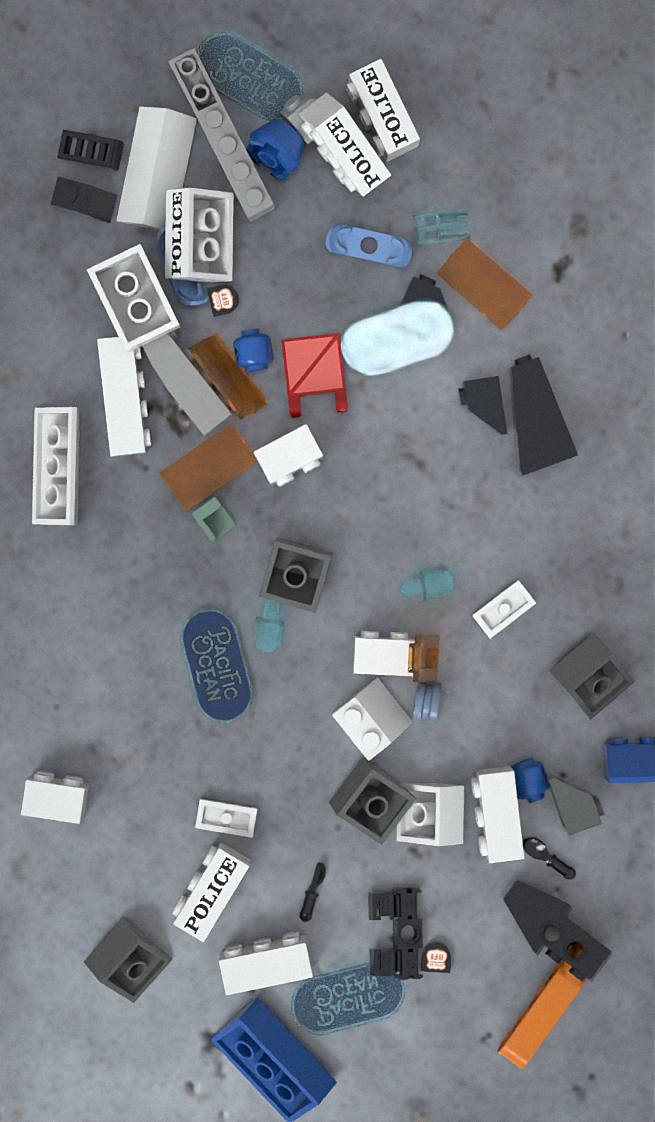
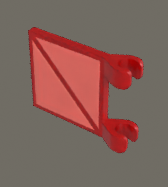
[281,333,348,418]

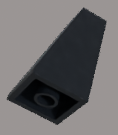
[509,354,578,477]

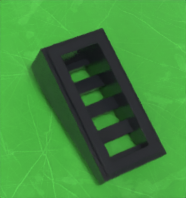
[57,129,124,171]

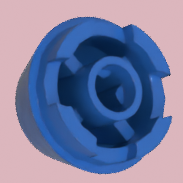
[246,119,305,179]

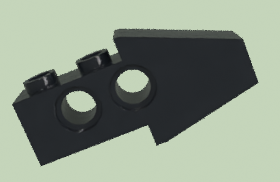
[503,880,612,982]

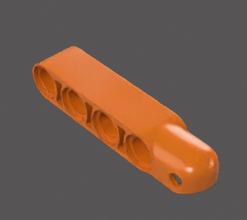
[497,944,587,1069]

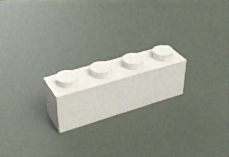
[97,337,151,457]

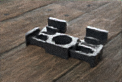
[368,888,423,980]

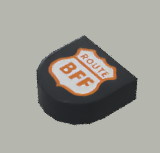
[207,285,239,317]
[421,942,451,973]

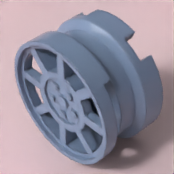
[412,680,442,724]

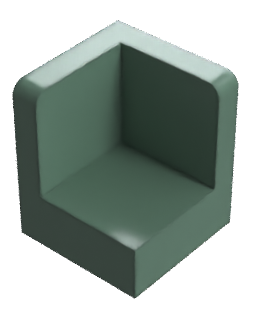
[192,497,235,542]

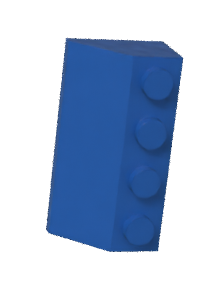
[603,737,655,783]
[210,998,337,1122]

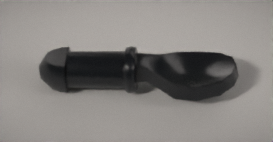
[523,837,576,880]
[299,862,326,922]

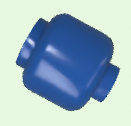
[233,328,274,372]
[511,758,550,803]

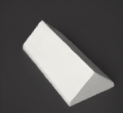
[117,107,197,230]
[32,407,80,525]

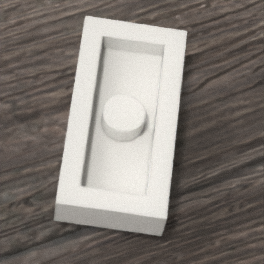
[472,580,536,639]
[195,798,258,838]

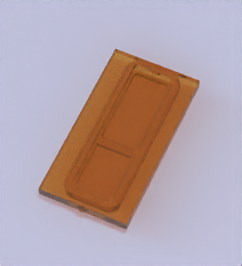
[436,238,533,331]
[189,333,269,420]
[160,424,258,511]
[408,634,440,682]

